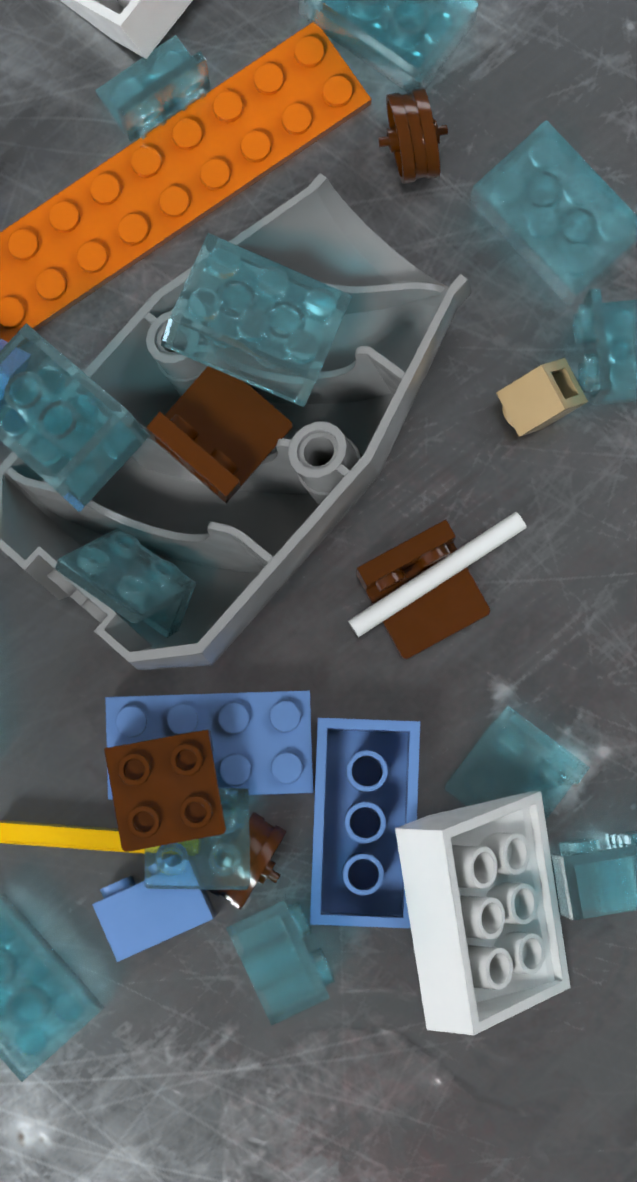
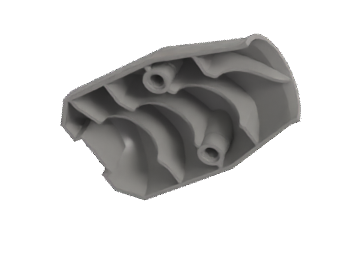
[0,173,472,670]

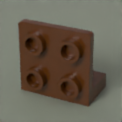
[146,359,292,504]
[356,519,490,660]
[104,729,226,852]

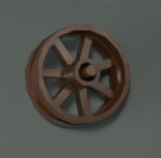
[378,88,448,184]
[208,812,287,910]

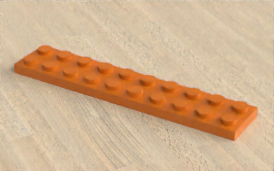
[0,20,372,345]

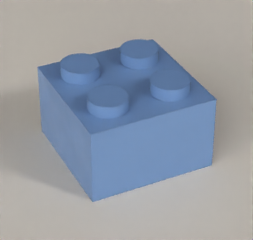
[92,856,217,962]

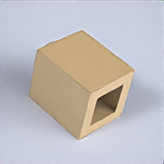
[496,358,588,437]

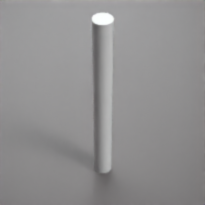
[348,512,527,638]

